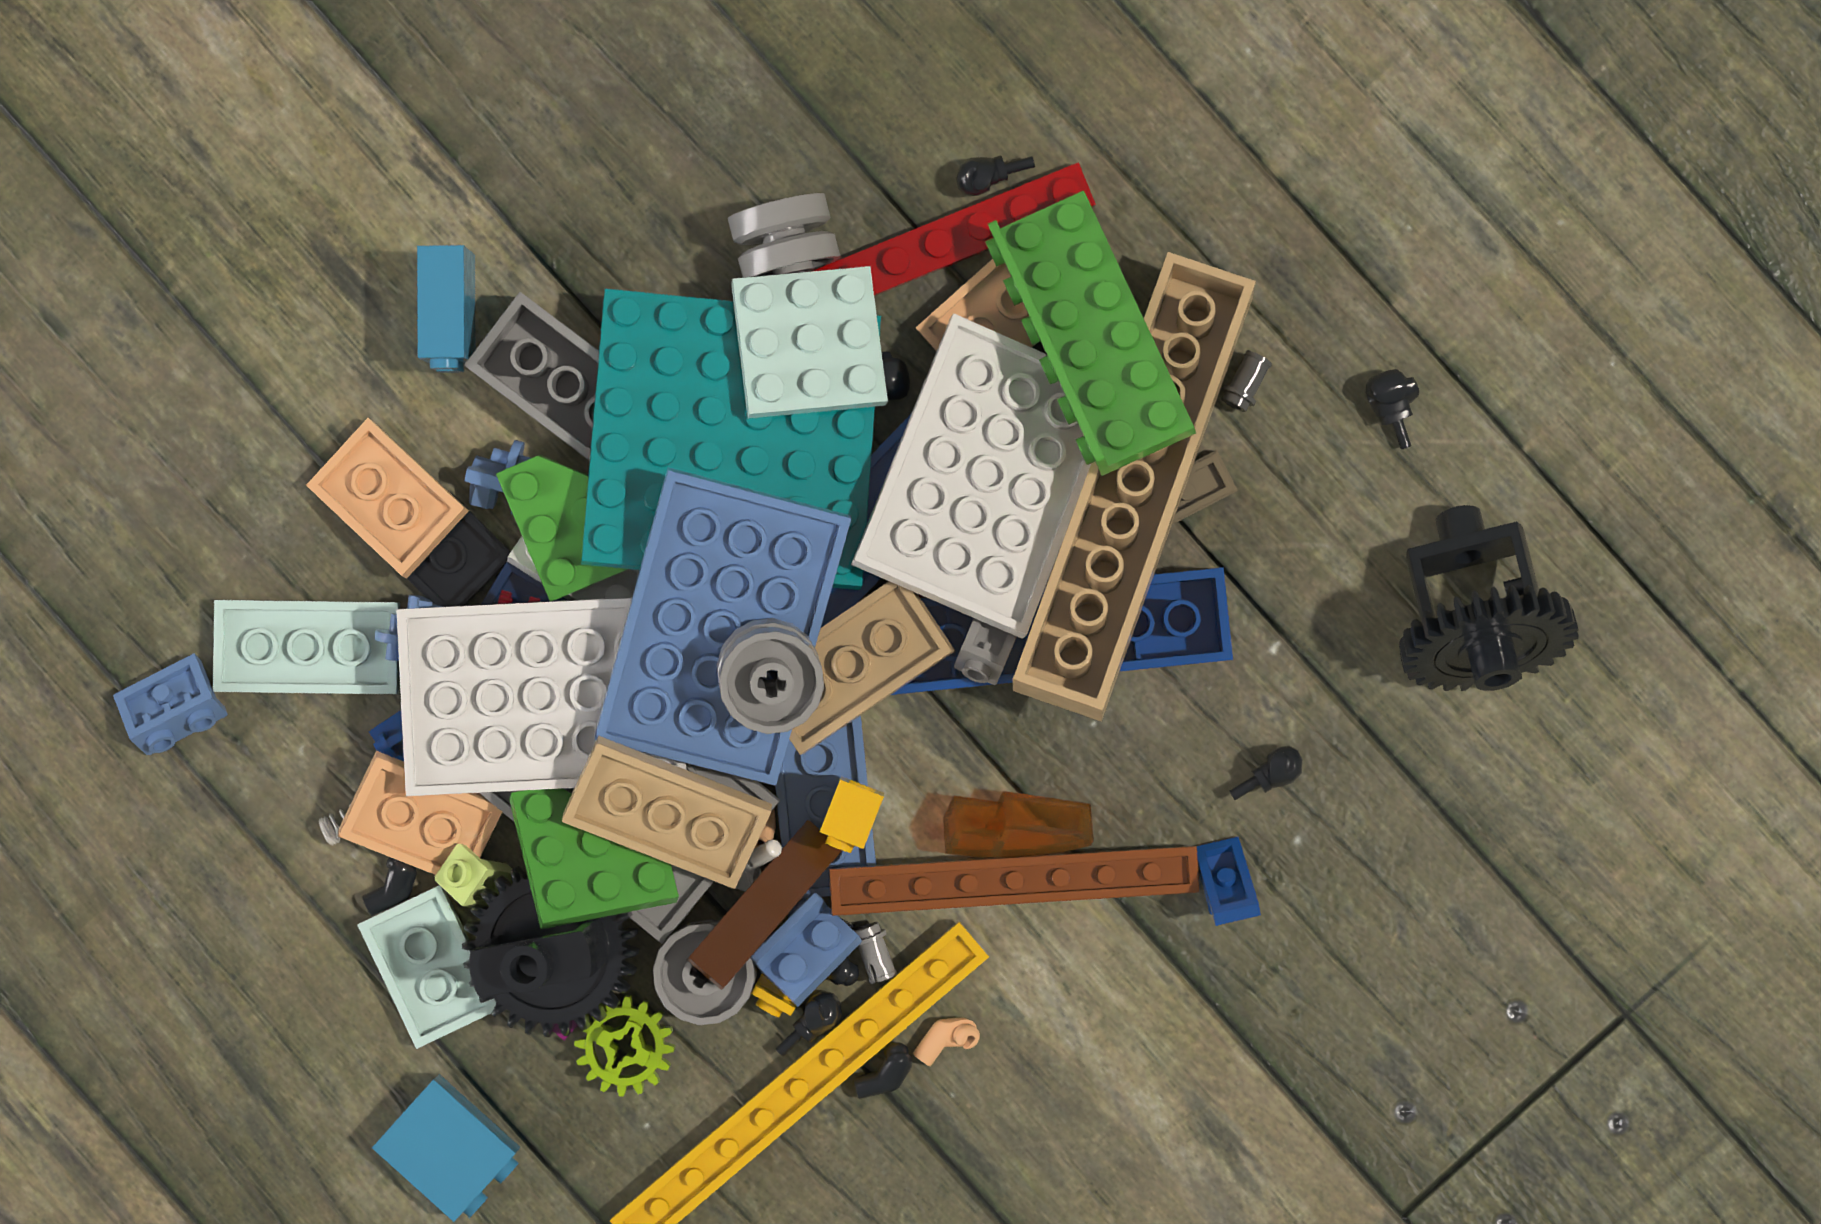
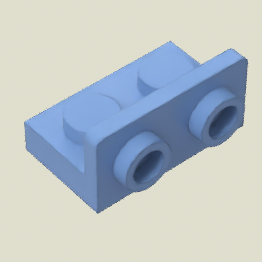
[113,653,228,755]
[751,893,862,1007]

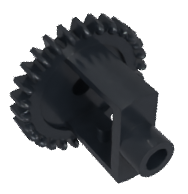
[1399,505,1579,691]
[462,866,640,1037]

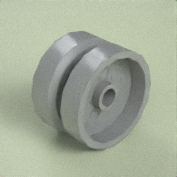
[728,193,841,278]
[717,618,824,734]
[653,919,758,1025]

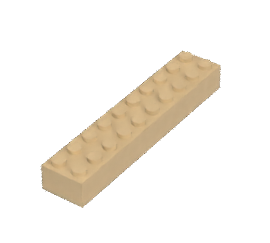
[1013,252,1256,722]

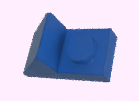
[1197,837,1261,926]

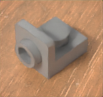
[954,618,1017,685]

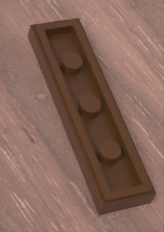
[686,820,842,990]

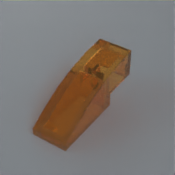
[943,791,1094,857]

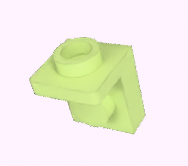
[435,844,513,908]

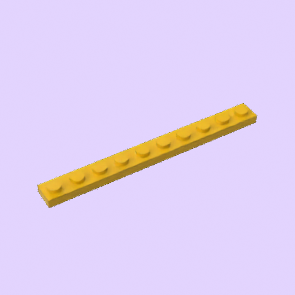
[610,921,989,1224]

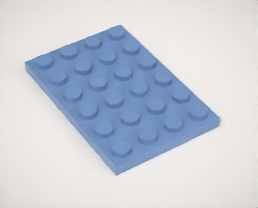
[594,467,851,786]

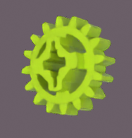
[574,995,675,1097]

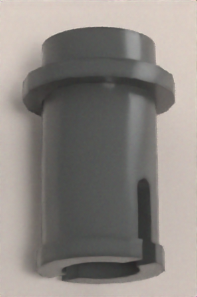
[1222,350,1272,412]

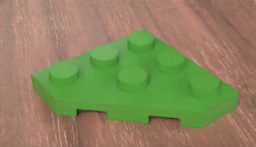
[496,455,628,602]
[509,788,679,929]

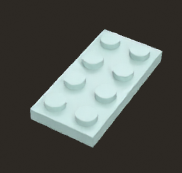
[213,600,400,694]

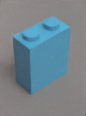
[417,245,476,373]
[372,1074,521,1222]

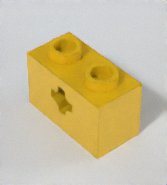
[820,776,884,853]

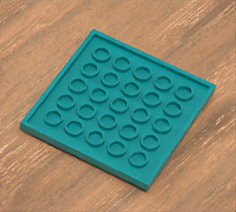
[581,289,881,590]

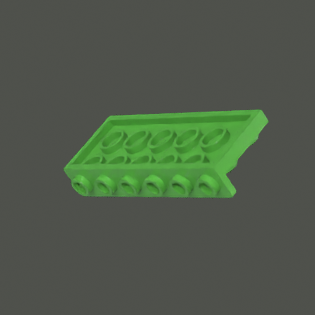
[985,191,1196,476]

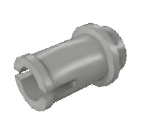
[853,922,897,984]

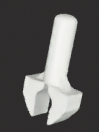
[736,839,782,891]

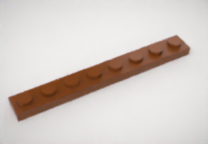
[829,846,1199,916]

